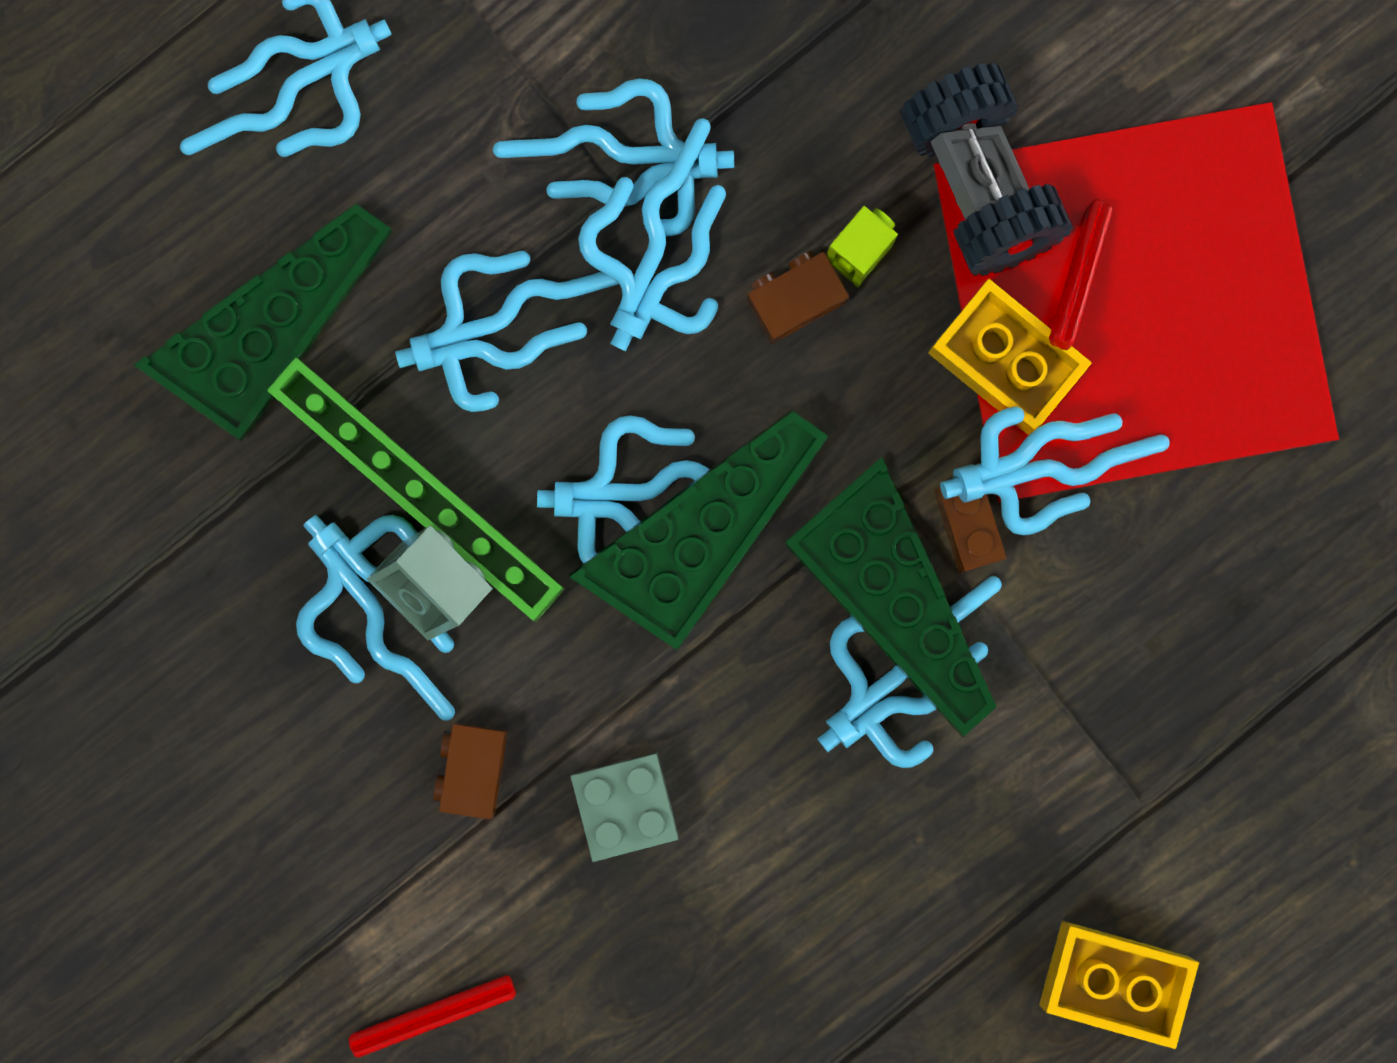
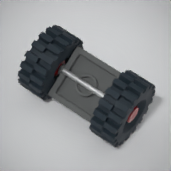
[900,63,1073,276]

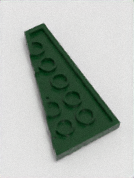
[134,204,393,441]
[569,410,828,650]
[785,457,997,738]

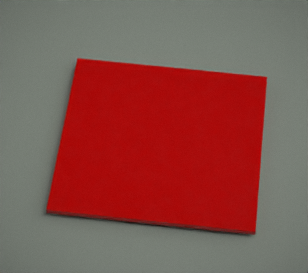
[933,102,1339,503]

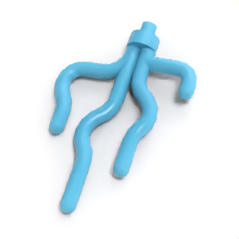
[180,0,392,157]
[493,78,734,236]
[578,118,726,351]
[395,251,619,412]
[940,406,1170,535]
[537,415,710,563]
[296,514,455,721]
[817,576,1002,768]

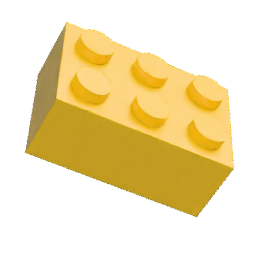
[928,279,1092,435]
[1039,921,1199,1049]

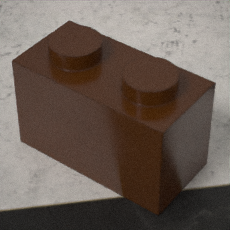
[747,251,849,344]
[933,487,1007,573]
[434,723,508,820]

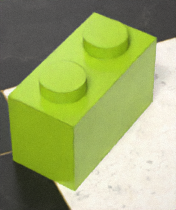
[827,206,898,287]

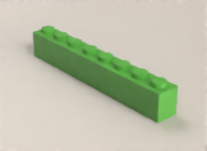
[267,358,565,622]

